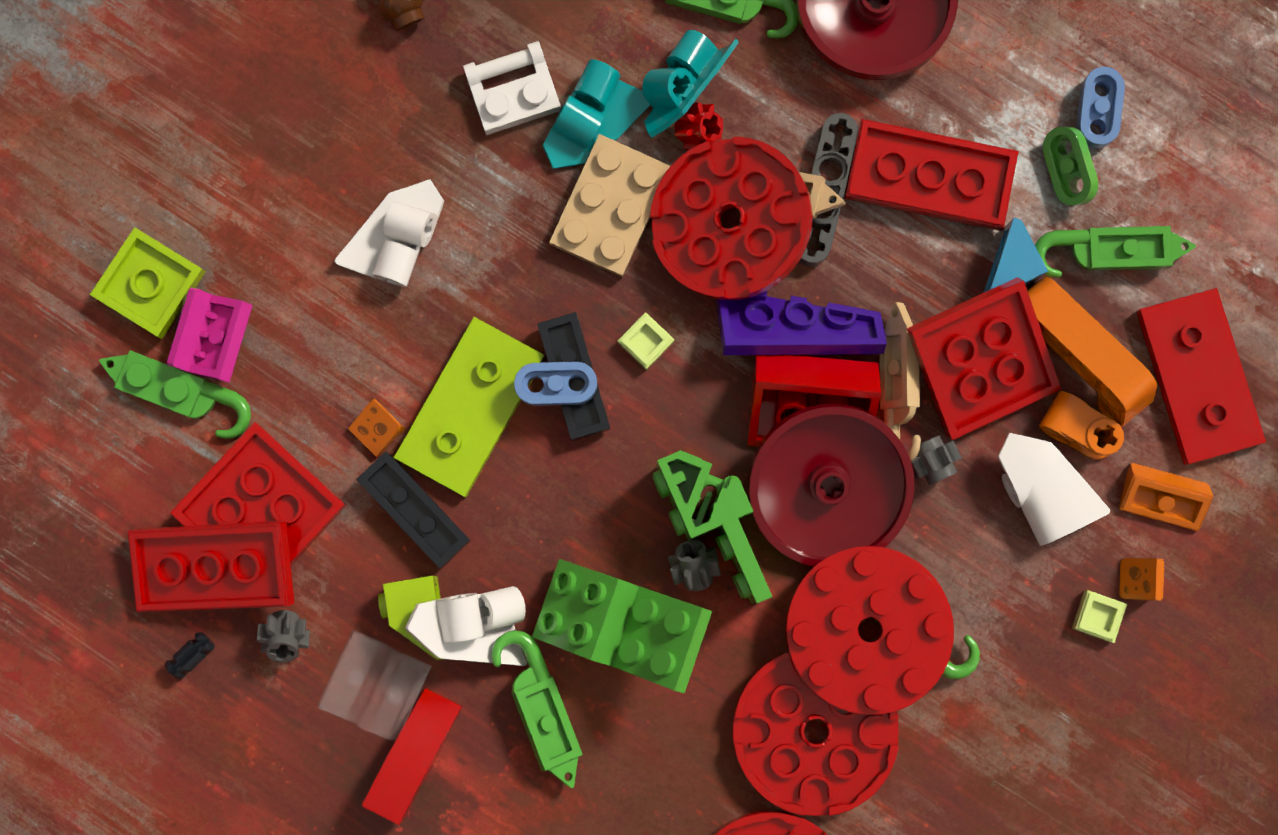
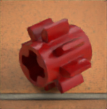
[674,102,723,150]

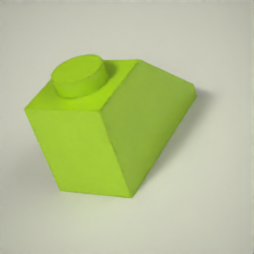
[378,576,442,660]

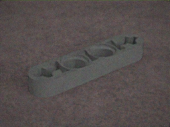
[799,113,858,266]

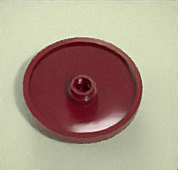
[796,0,958,80]
[748,404,915,567]

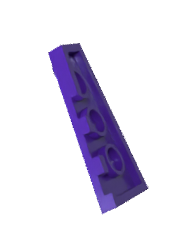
[716,291,887,355]

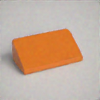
[1119,463,1214,531]

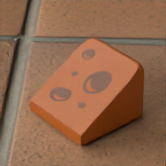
[348,398,406,458]
[1119,558,1164,601]

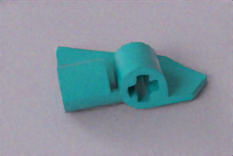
[642,30,739,138]
[542,59,650,169]

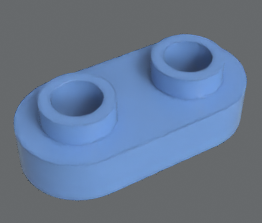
[1076,67,1125,149]
[514,362,597,406]

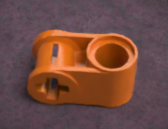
[1039,391,1124,460]

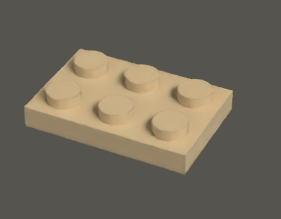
[549,134,670,278]

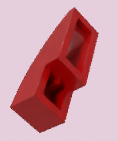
[362,688,463,825]

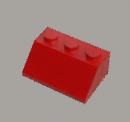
[747,355,881,446]

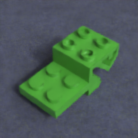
[652,450,772,604]
[532,559,712,693]

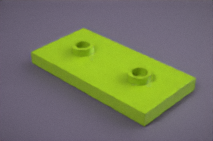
[394,317,545,498]

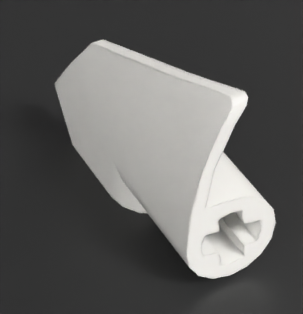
[335,179,444,287]
[997,433,1110,546]
[405,586,527,666]

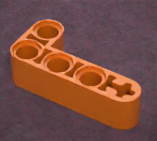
[1028,276,1157,428]

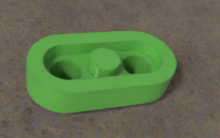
[1043,127,1098,205]

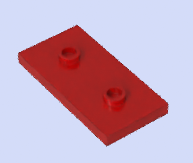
[844,119,1019,231]
[1136,288,1266,465]
[127,521,295,612]

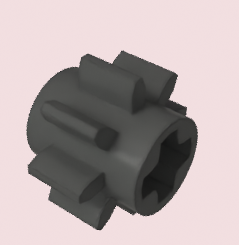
[911,435,962,485]
[668,540,721,591]
[256,610,310,662]

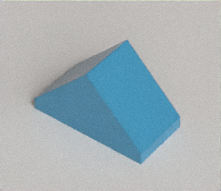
[983,218,1048,293]

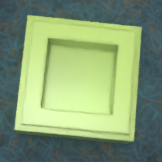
[618,312,675,370]
[1072,590,1127,643]

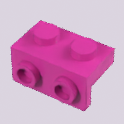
[167,288,253,383]

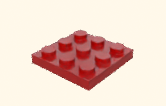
[906,277,1061,440]
[170,422,347,565]

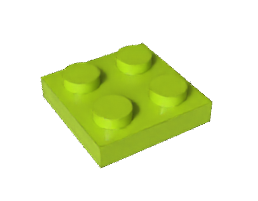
[90,227,206,339]

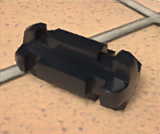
[165,632,215,679]

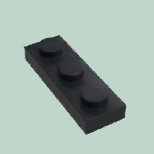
[537,312,611,441]
[356,451,471,569]

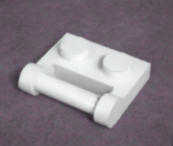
[463,41,561,135]

